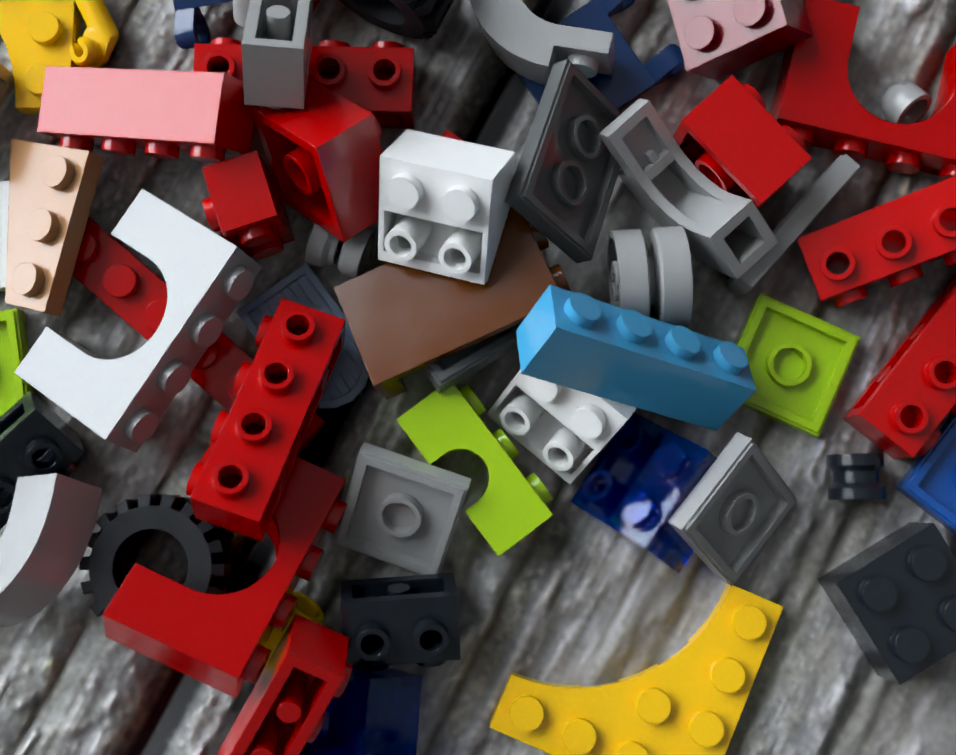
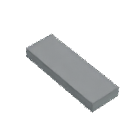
[726,154,860,298]

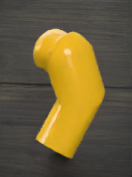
[70,0,119,68]

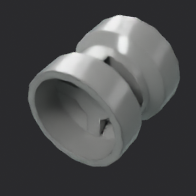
[305,223,376,279]

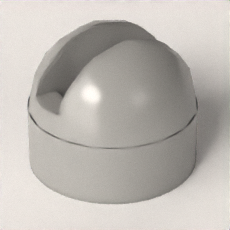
[881,82,932,124]

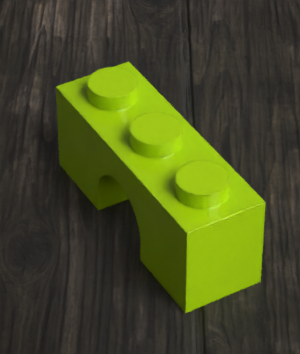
[396,384,554,557]

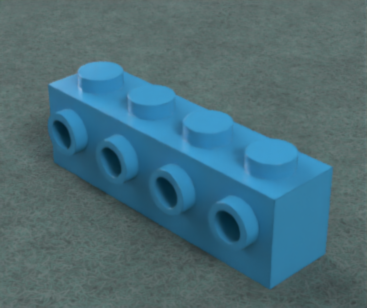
[516,285,756,431]

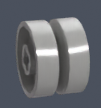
[607,226,693,327]

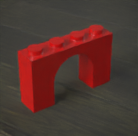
[770,0,956,182]
[102,443,347,698]

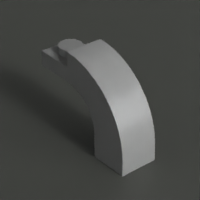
[469,0,616,85]
[598,98,778,280]
[0,473,102,627]

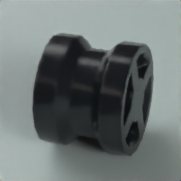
[826,453,886,500]

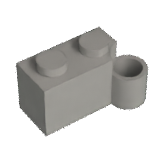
[232,0,313,109]

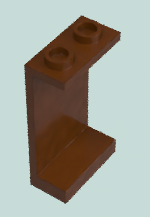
[334,206,571,400]

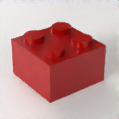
[673,75,812,210]
[250,78,383,242]

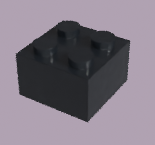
[818,522,956,685]

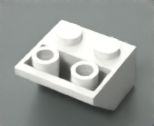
[378,129,515,285]
[486,369,636,484]

